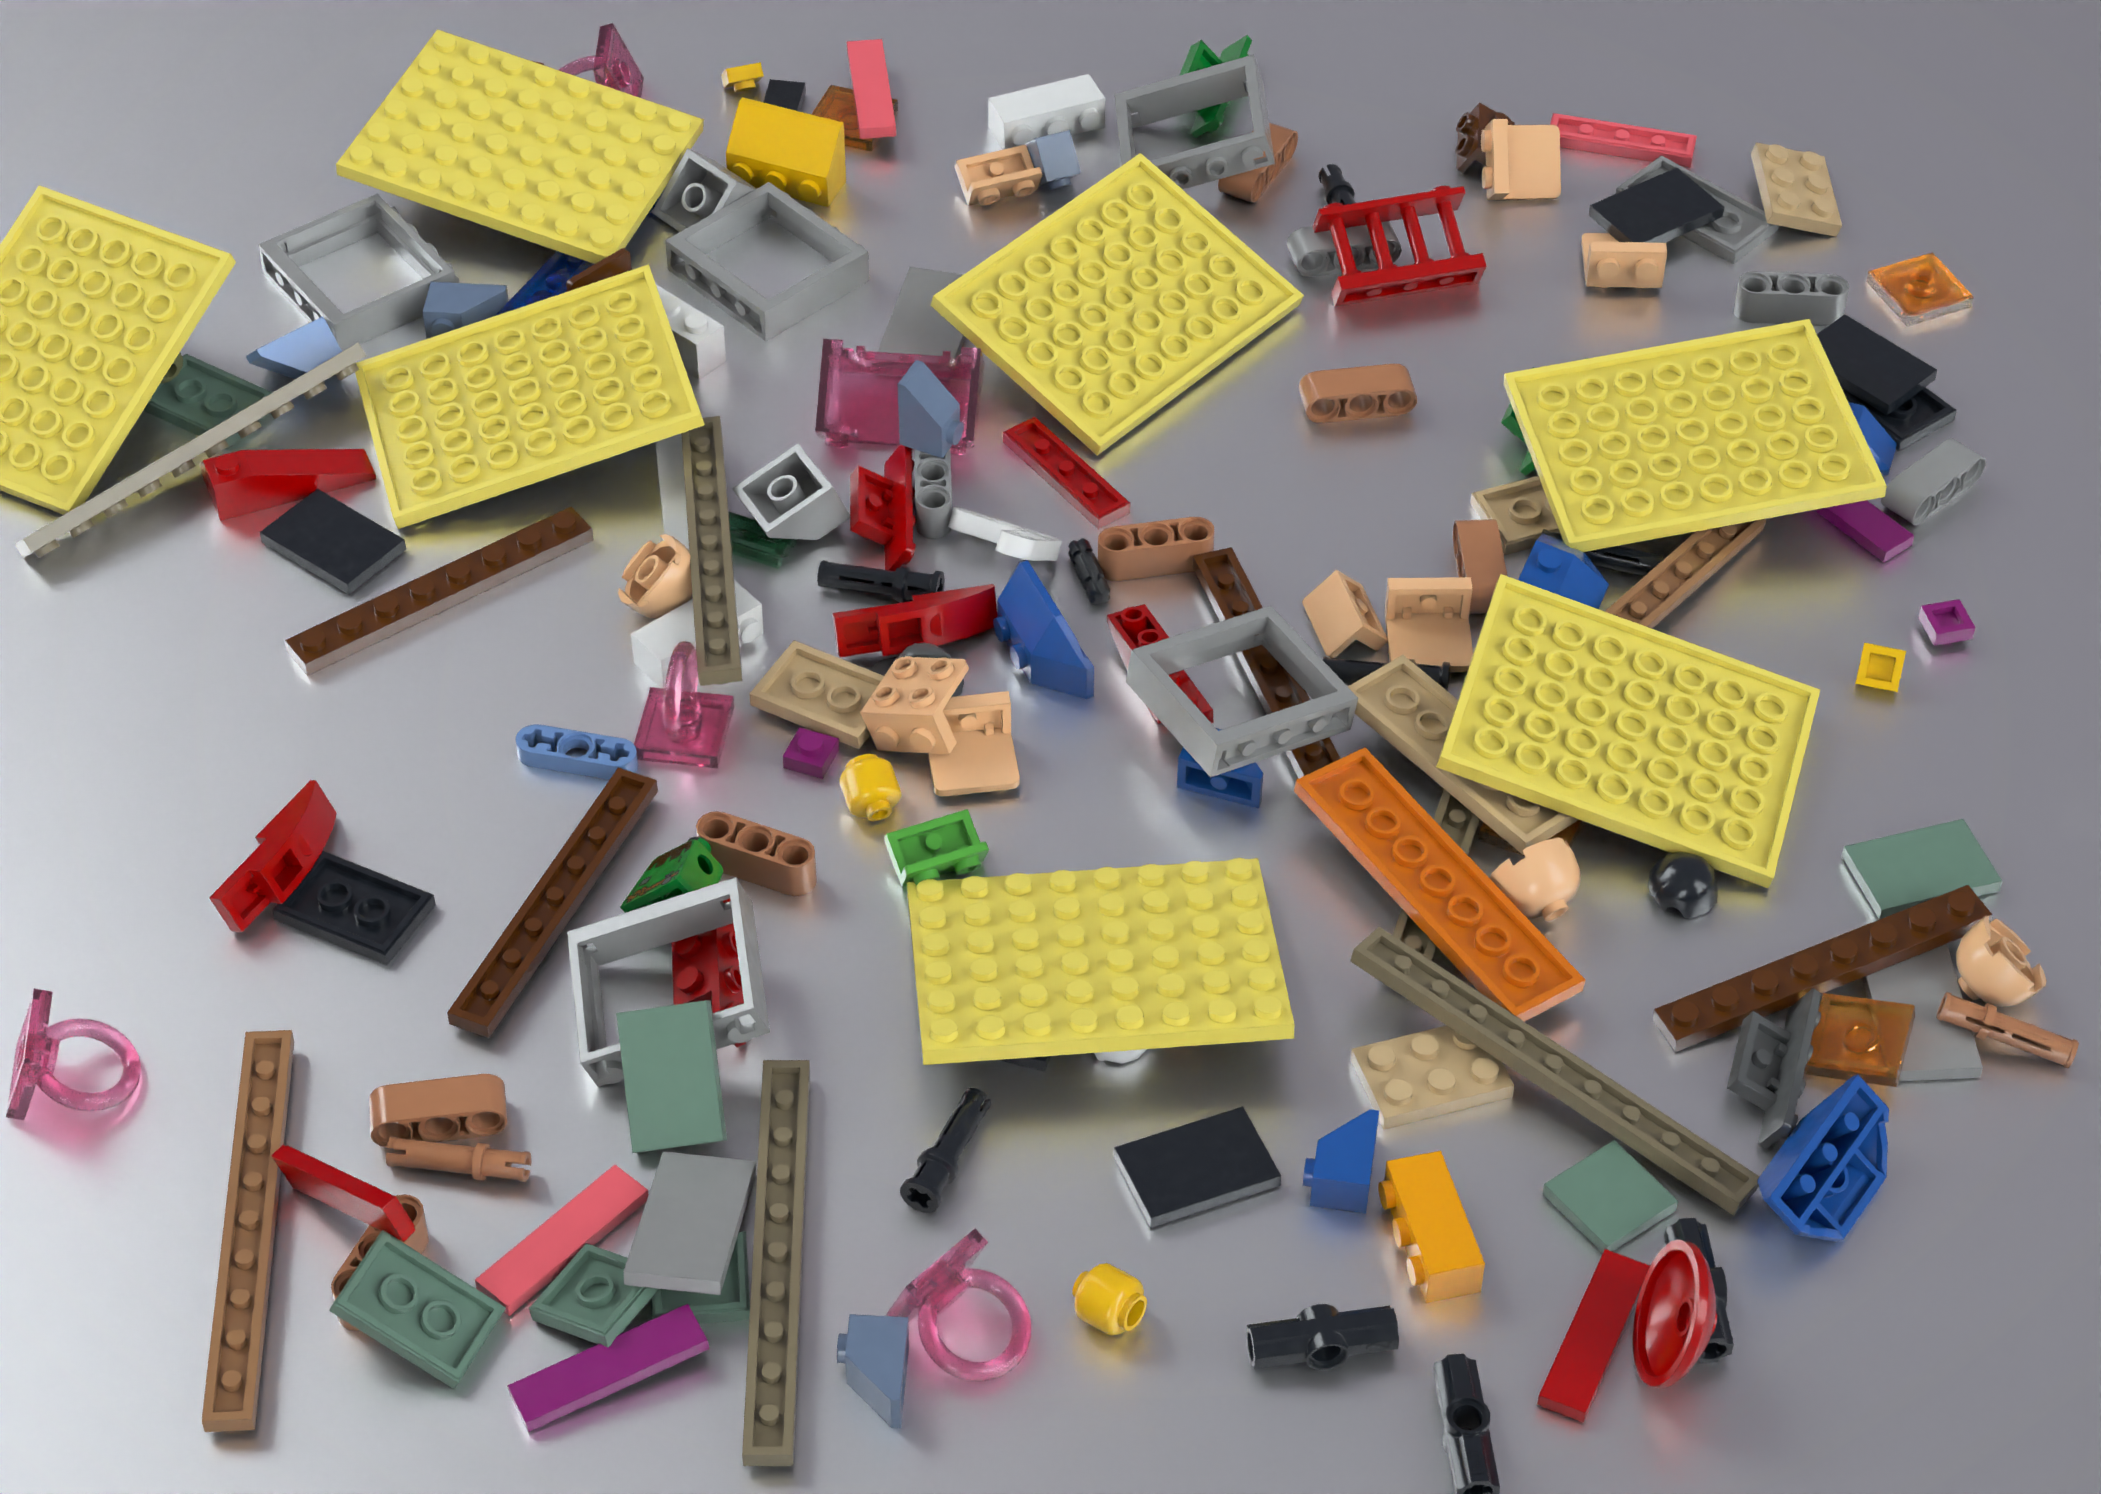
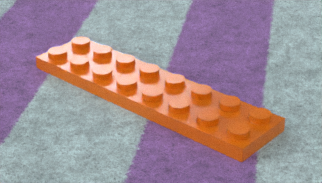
[1294,747,1586,1022]

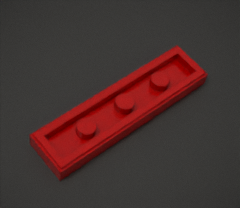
[1003,416,1131,530]
[271,1145,416,1242]
[1537,1249,1650,1423]

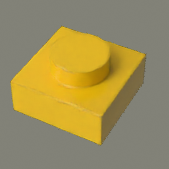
[721,62,764,92]
[1855,643,1906,692]

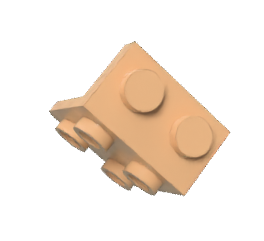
[1481,119,1561,200]
[1581,233,1667,289]
[1384,577,1473,672]
[860,656,969,754]
[928,691,1020,797]

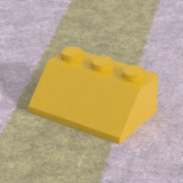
[726,97,846,207]

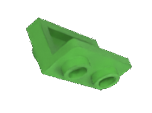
[884,809,989,887]

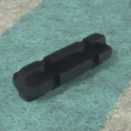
[1068,538,1111,605]

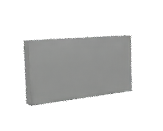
[1615,156,1779,264]
[873,267,966,386]
[1862,944,1983,1082]
[623,1151,756,1295]

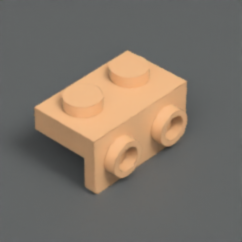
[955,145,1042,206]

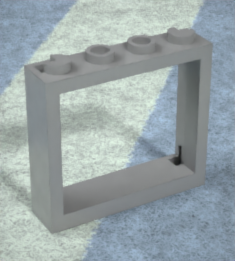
[1114,54,1275,189]
[665,182,869,341]
[258,194,459,352]
[1126,606,1358,778]
[567,877,770,1087]

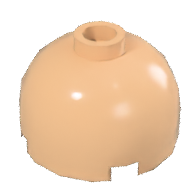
[618,534,693,619]
[1490,838,1581,921]
[1956,916,2047,1007]

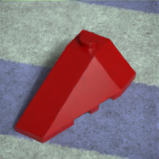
[199,449,376,521]

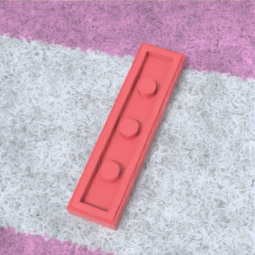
[847,39,896,139]
[1550,113,1697,168]
[475,1165,649,1316]

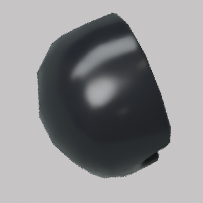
[1648,852,1718,919]

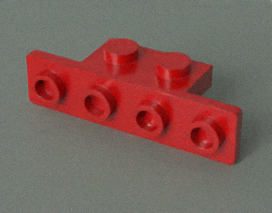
[850,445,916,571]
[671,899,746,1048]

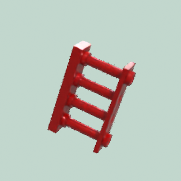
[1313,185,1487,307]

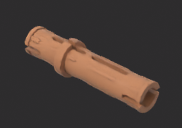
[1936,992,2079,1068]
[386,1136,532,1182]

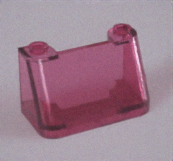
[815,339,985,455]

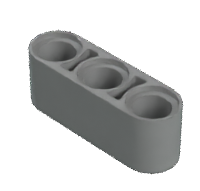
[1287,221,1402,277]
[1733,271,1849,326]
[1881,438,1986,525]
[914,449,952,539]

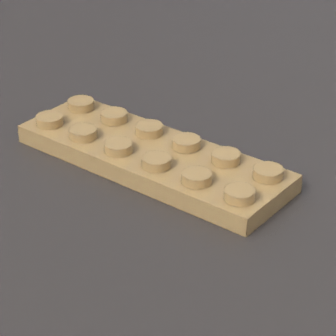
[1348,655,1579,855]

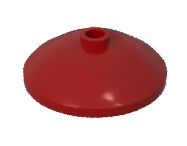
[1633,1240,1717,1388]

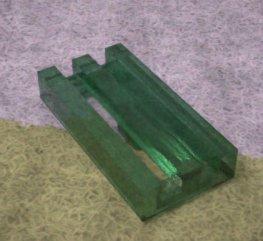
[729,512,797,569]

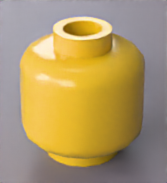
[839,754,902,821]
[1072,1263,1147,1336]

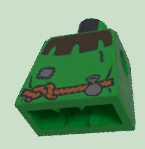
[620,837,724,913]

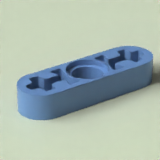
[515,724,638,780]

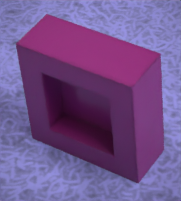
[1918,599,1976,646]
[782,727,839,779]

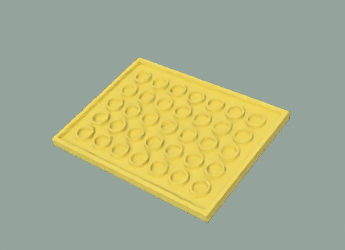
[336,29,704,264]
[930,153,1304,455]
[0,185,236,515]
[355,264,705,529]
[1504,319,1887,552]
[1436,574,1820,888]
[907,858,1295,1065]

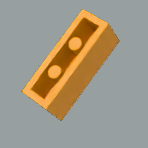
[1378,1150,1485,1303]

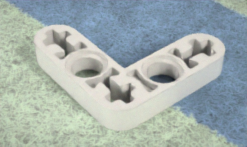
[948,507,1062,561]

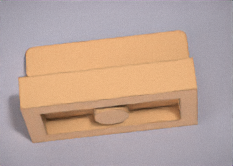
[1302,569,1388,658]

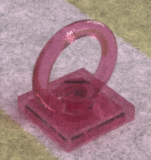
[559,23,644,98]
[634,641,734,768]
[6,988,141,1120]
[885,1228,1032,1382]

